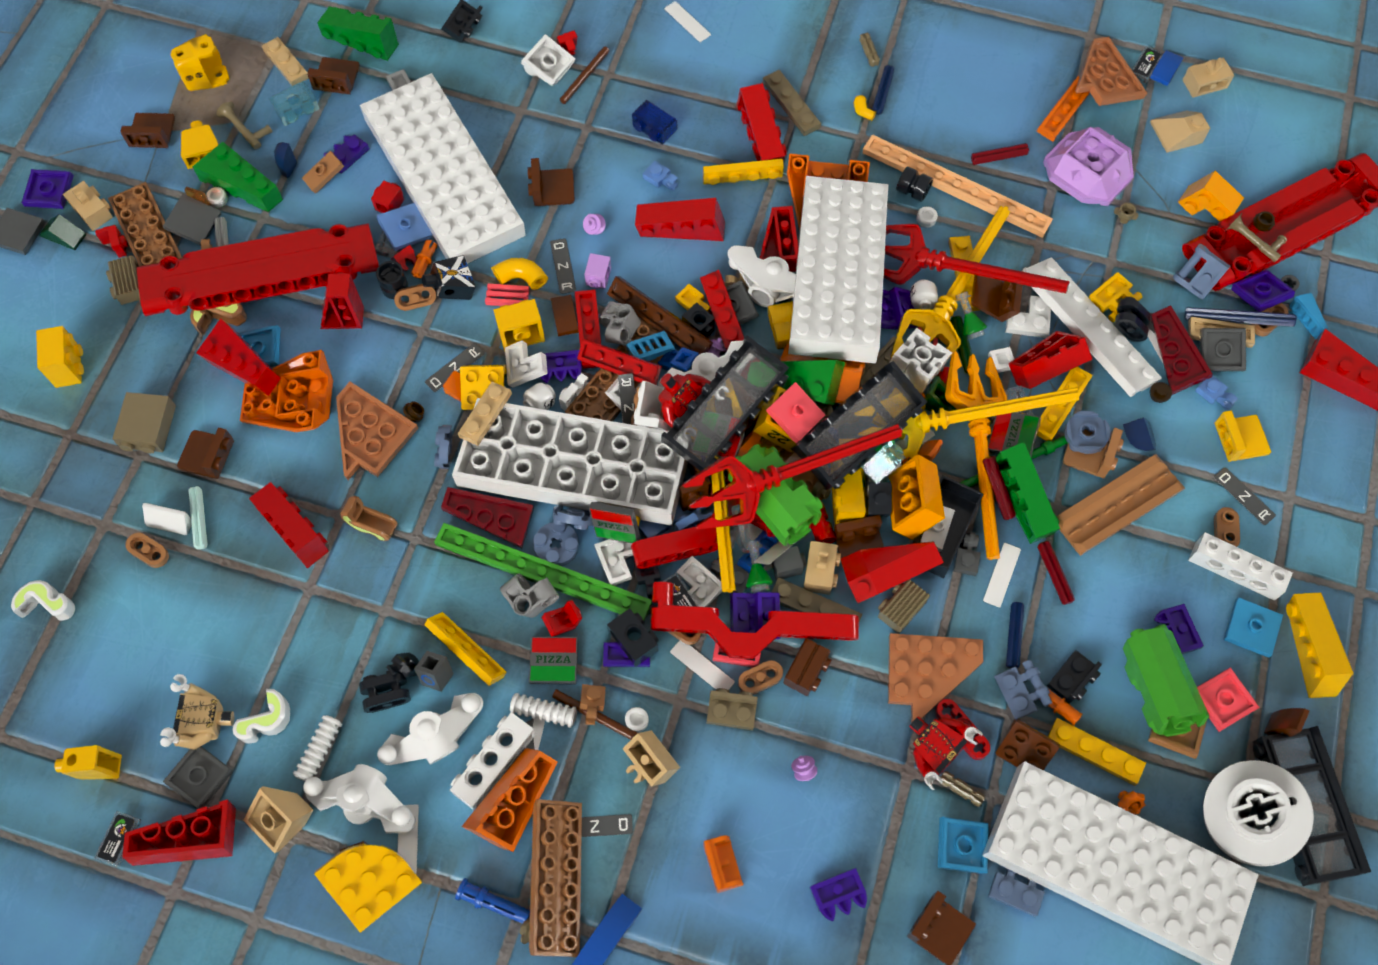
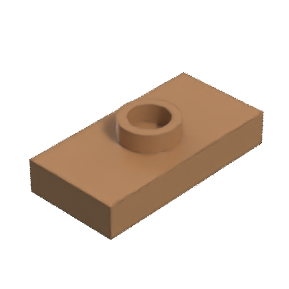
[302,151,345,194]

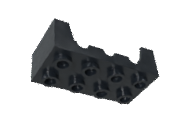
[909,475,984,579]

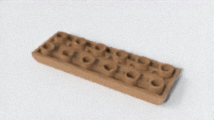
[108,182,182,266]
[565,320,675,421]
[1057,454,1185,556]
[529,799,582,957]

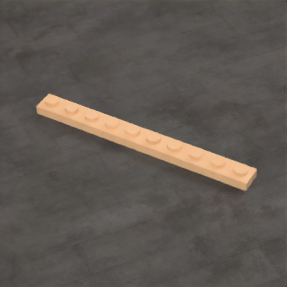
[862,134,1053,238]

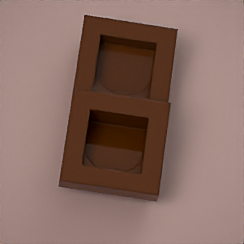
[551,295,579,337]
[1264,708,1310,737]

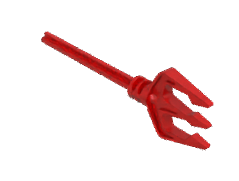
[883,224,1070,294]
[682,424,903,529]

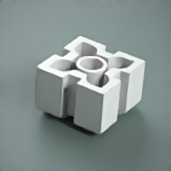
[889,328,952,394]

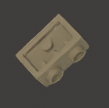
[706,688,758,730]

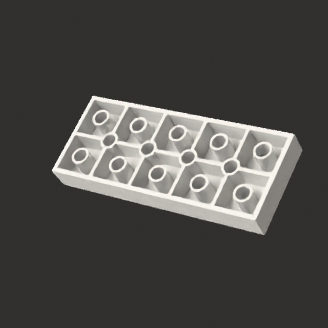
[360,73,526,264]
[788,176,888,363]
[452,398,692,526]
[982,762,1259,965]

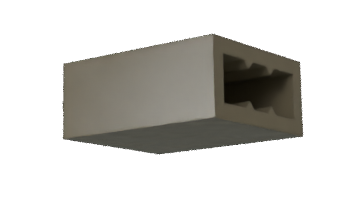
[112,392,176,453]

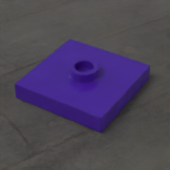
[21,169,74,209]
[1231,270,1295,312]

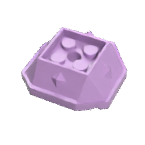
[1043,127,1134,206]

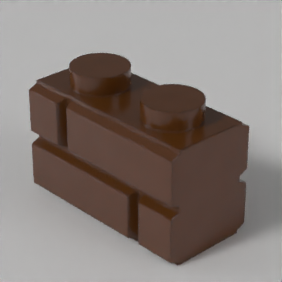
[783,638,832,696]

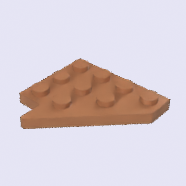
[1075,37,1147,106]
[336,382,419,480]
[888,633,983,723]

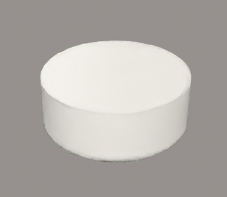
[206,187,228,208]
[916,207,938,228]
[625,707,649,732]

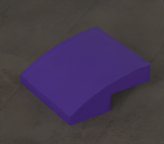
[881,287,918,330]
[730,592,780,639]

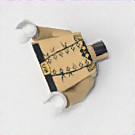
[160,674,235,749]

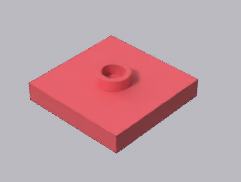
[766,382,825,443]
[1197,667,1260,732]

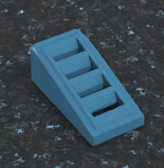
[1289,293,1328,340]
[626,331,675,361]

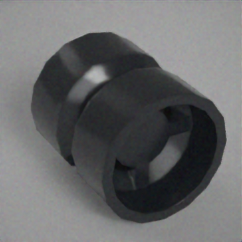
[896,166,933,202]
[376,261,408,299]

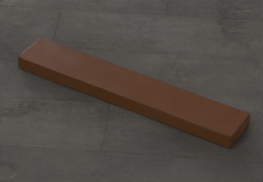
[607,276,713,355]

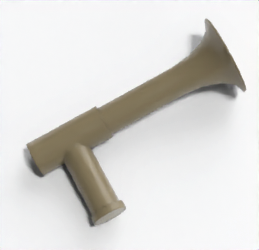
[217,102,272,150]
[1226,213,1287,263]

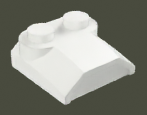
[521,34,576,86]

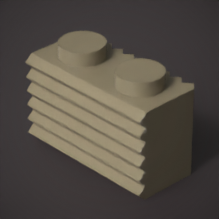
[106,255,140,305]
[878,579,930,634]

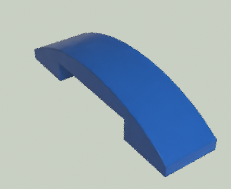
[572,894,642,965]

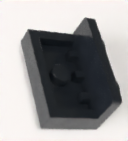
[441,0,483,43]

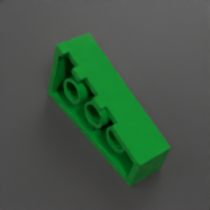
[317,6,399,61]
[192,142,283,212]
[747,360,845,405]
[996,442,1060,544]

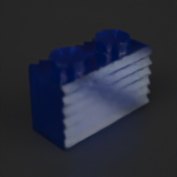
[632,100,677,145]

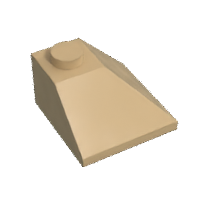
[1150,110,1210,153]
[243,786,313,854]

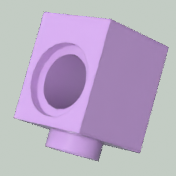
[584,253,611,289]

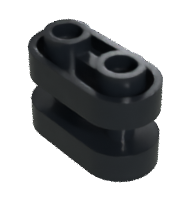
[1115,297,1151,342]
[359,670,411,713]

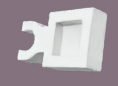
[559,373,588,411]

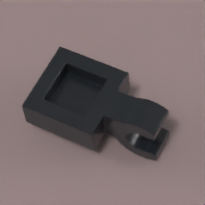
[634,561,661,600]
[386,653,419,677]

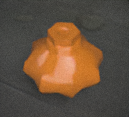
[1118,790,1146,815]

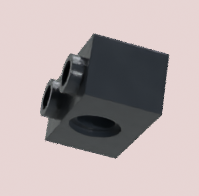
[607,608,659,667]

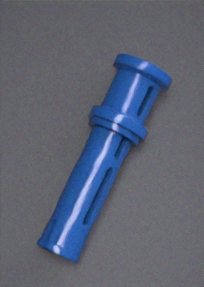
[455,878,530,924]

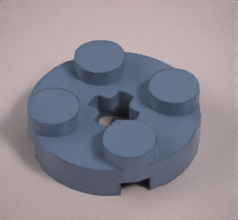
[1064,411,1111,454]
[434,425,452,469]
[552,505,593,530]
[533,522,579,566]

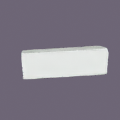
[142,503,192,535]

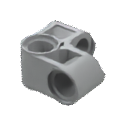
[600,301,641,345]
[500,573,559,618]

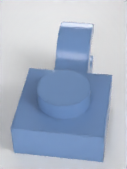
[642,161,678,191]
[1195,375,1238,410]
[675,507,712,531]

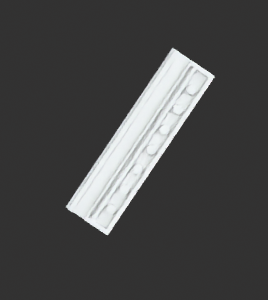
[1022,257,1162,397]

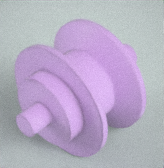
[583,214,606,235]
[708,338,726,358]
[791,756,818,781]

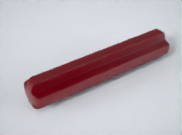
[971,143,1029,165]
[982,456,1016,520]
[1037,541,1075,605]

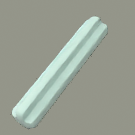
[188,486,208,550]

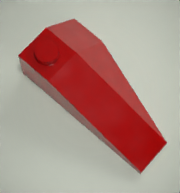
[840,541,944,603]

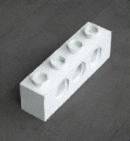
[1188,532,1293,601]
[450,712,536,810]

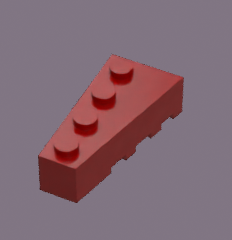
[736,83,787,161]
[635,198,725,241]
[196,318,281,396]
[1299,329,1378,411]
[249,482,329,568]
[122,799,236,866]

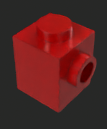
[371,180,405,213]

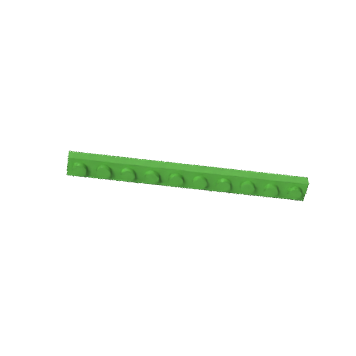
[434,523,652,621]

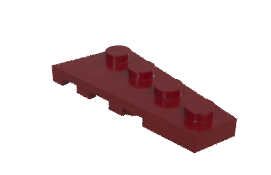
[1151,305,1213,395]
[441,487,534,549]

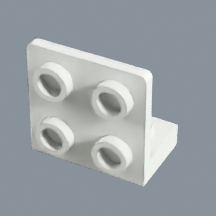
[634,381,671,431]

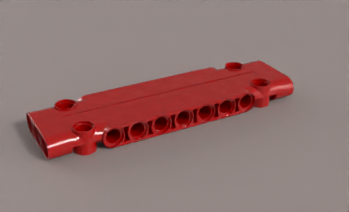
[1182,153,1378,291]
[136,223,379,316]

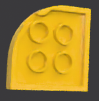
[314,844,422,933]

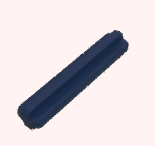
[872,65,895,115]
[1006,602,1024,669]

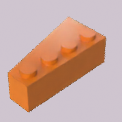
[461,748,558,852]

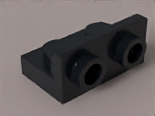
[1047,650,1102,704]

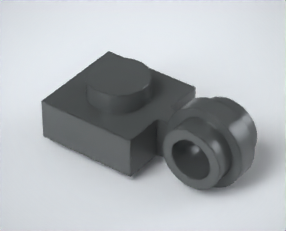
[953,531,981,576]
[710,557,749,593]

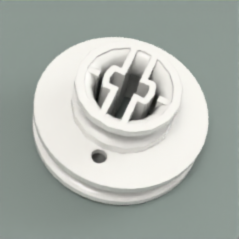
[1203,761,1314,866]

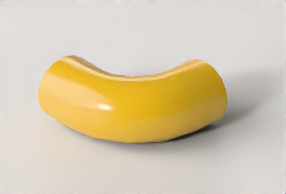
[491,258,548,290]

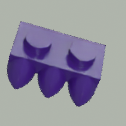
[324,134,369,174]
[541,350,582,383]
[1154,604,1204,654]
[809,868,867,921]

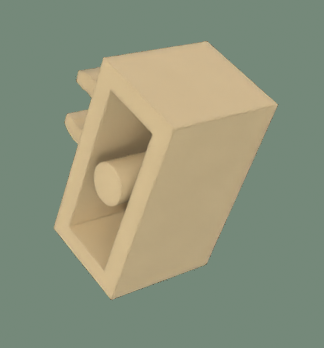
[1183,58,1234,97]
[63,181,113,231]
[803,541,841,595]
[623,730,681,787]

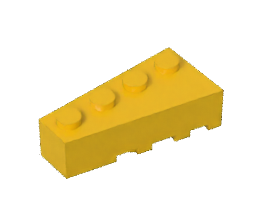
[830,439,867,529]
[1286,592,1354,698]

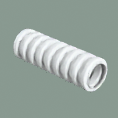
[510,693,577,728]
[293,715,342,781]

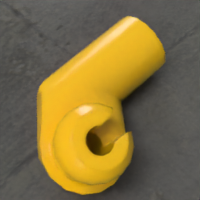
[853,95,876,121]

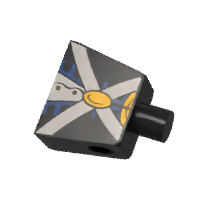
[422,255,476,300]
[864,475,892,517]

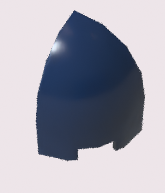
[274,142,297,178]
[1123,417,1156,451]

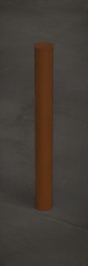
[559,46,609,104]
[552,689,638,740]

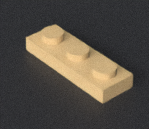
[262,37,308,87]
[1188,317,1255,348]
[458,382,512,446]

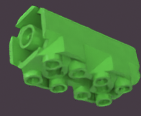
[728,444,823,546]
[1122,624,1209,737]

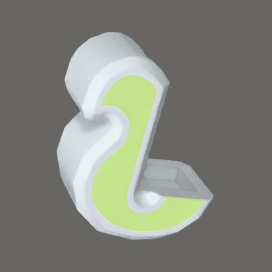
[11,580,75,621]
[233,689,290,744]

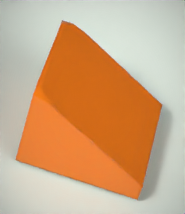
[443,370,461,402]
[918,439,943,462]

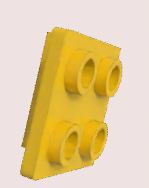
[460,365,507,410]
[1214,410,1271,462]

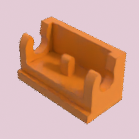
[703,835,743,893]

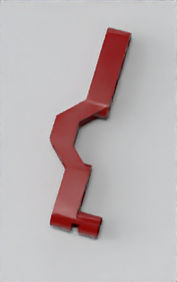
[631,498,836,569]
[651,582,859,659]

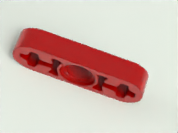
[935,699,990,760]

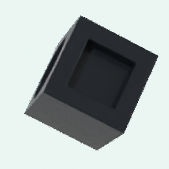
[682,302,715,337]

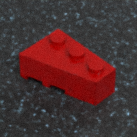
[759,206,798,272]
[320,272,364,329]
[1008,331,1092,389]

